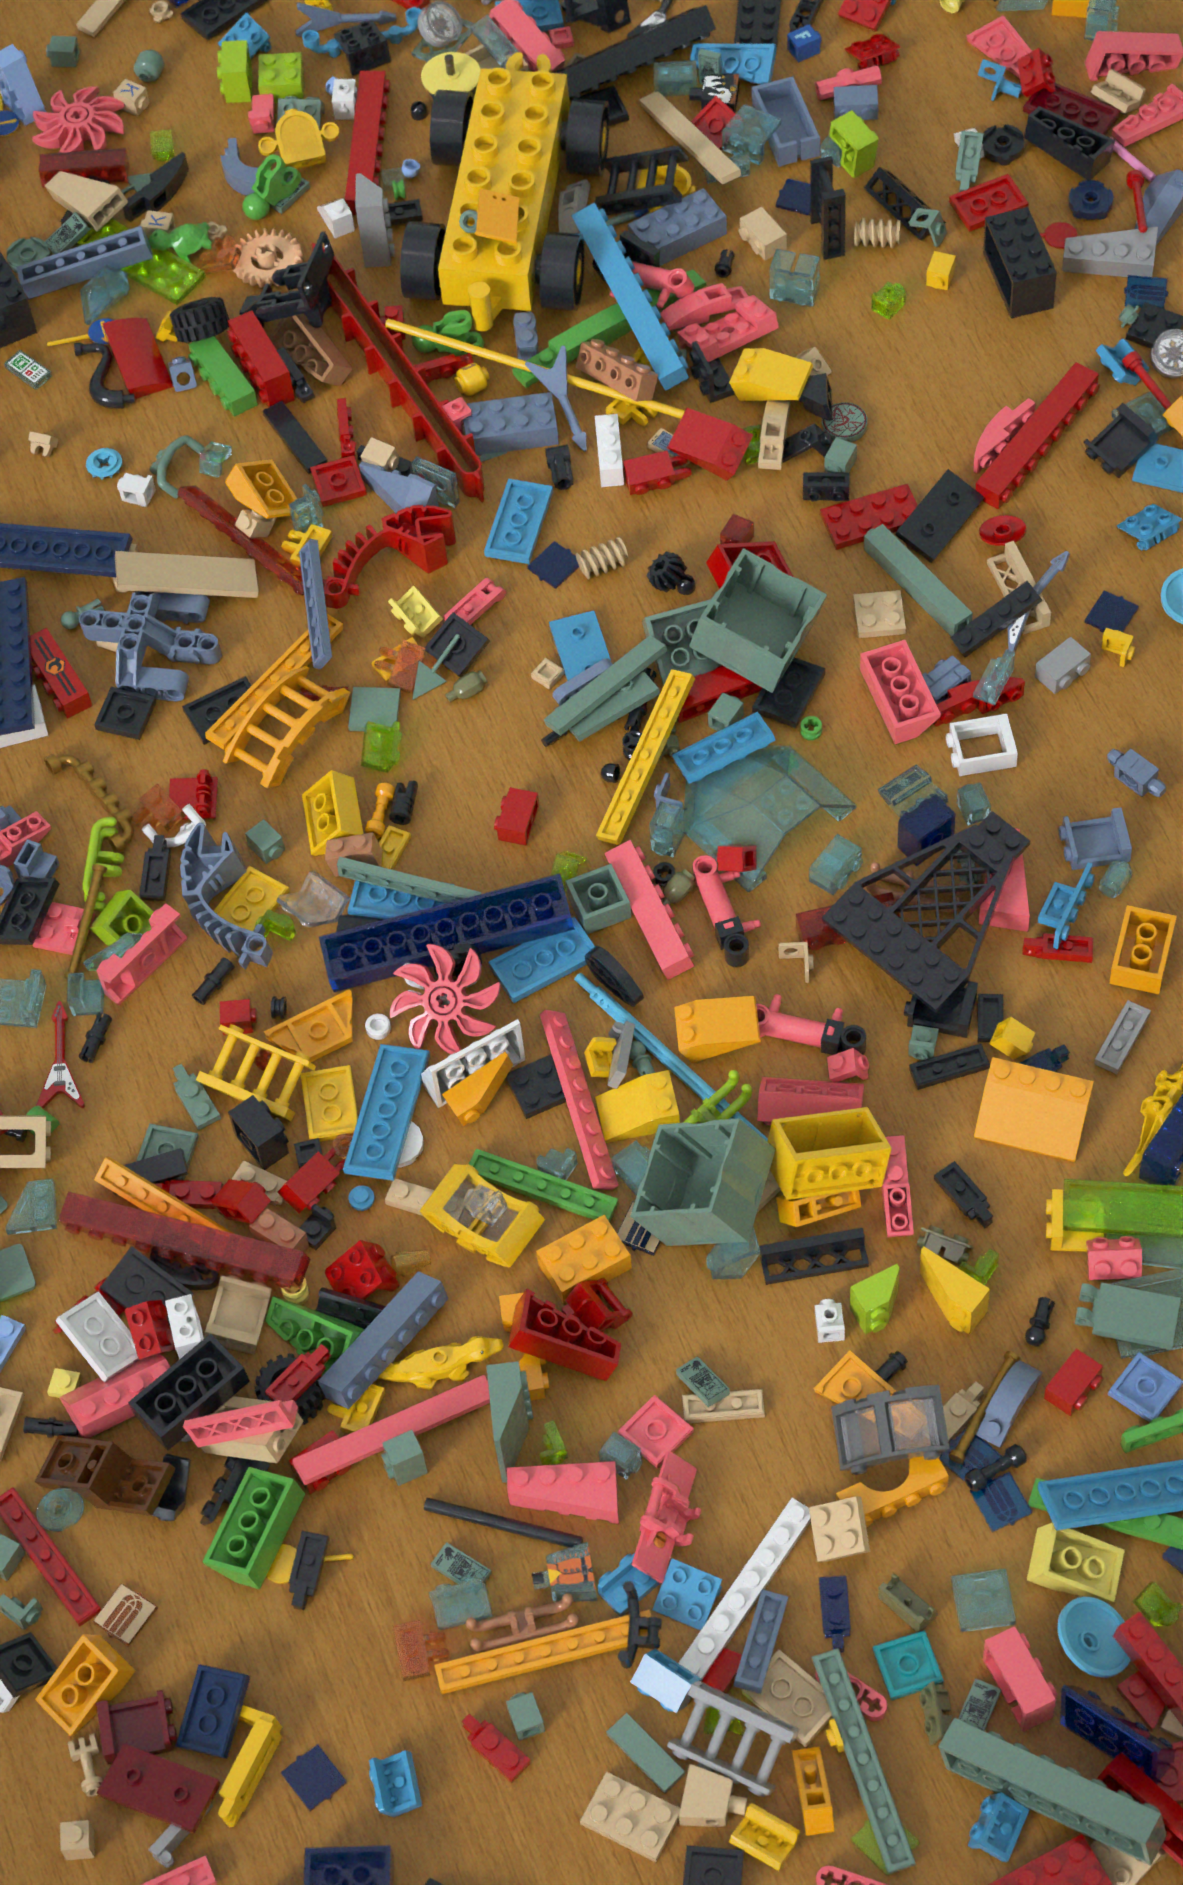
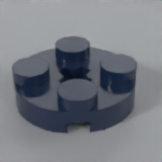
[1068,180,1113,220]

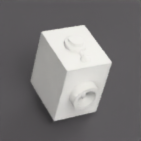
[332,79,358,120]

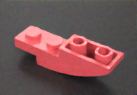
[660,283,748,330]
[973,398,1035,474]
[0,811,51,868]
[882,1135,914,1237]

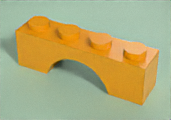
[499,1293,549,1401]
[836,1456,949,1527]

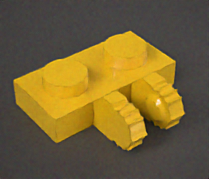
[606,399,658,426]
[281,524,333,567]
[327,1384,385,1434]

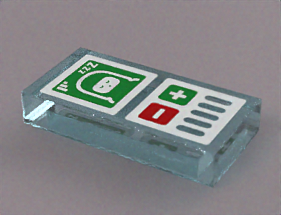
[4,350,52,390]

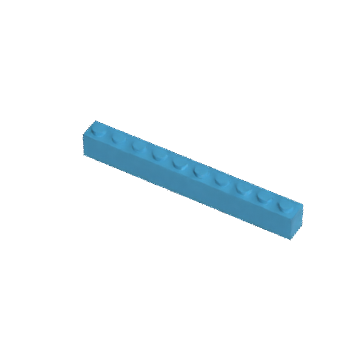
[571,202,689,391]

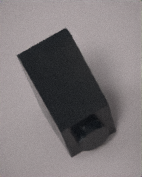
[798,373,833,421]

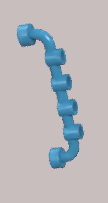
[302,7,422,57]

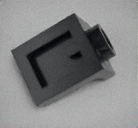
[299,1204,336,1250]

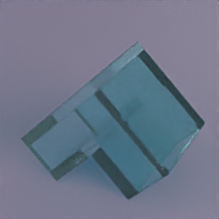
[67,973,104,1016]

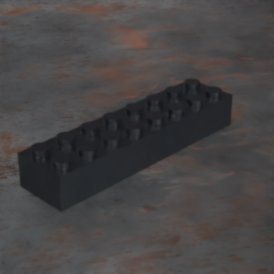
[553,5,716,101]

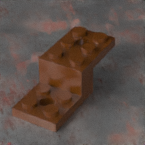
[34,1435,176,1516]

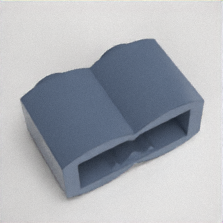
[513,312,539,361]

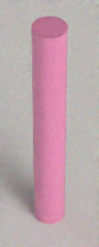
[1109,137,1156,182]

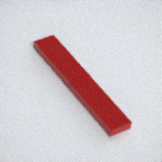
[0,1487,102,1627]

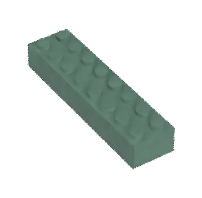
[938,1718,1167,1865]

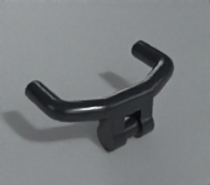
[618,1581,662,1669]

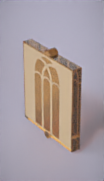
[92,1583,158,1647]

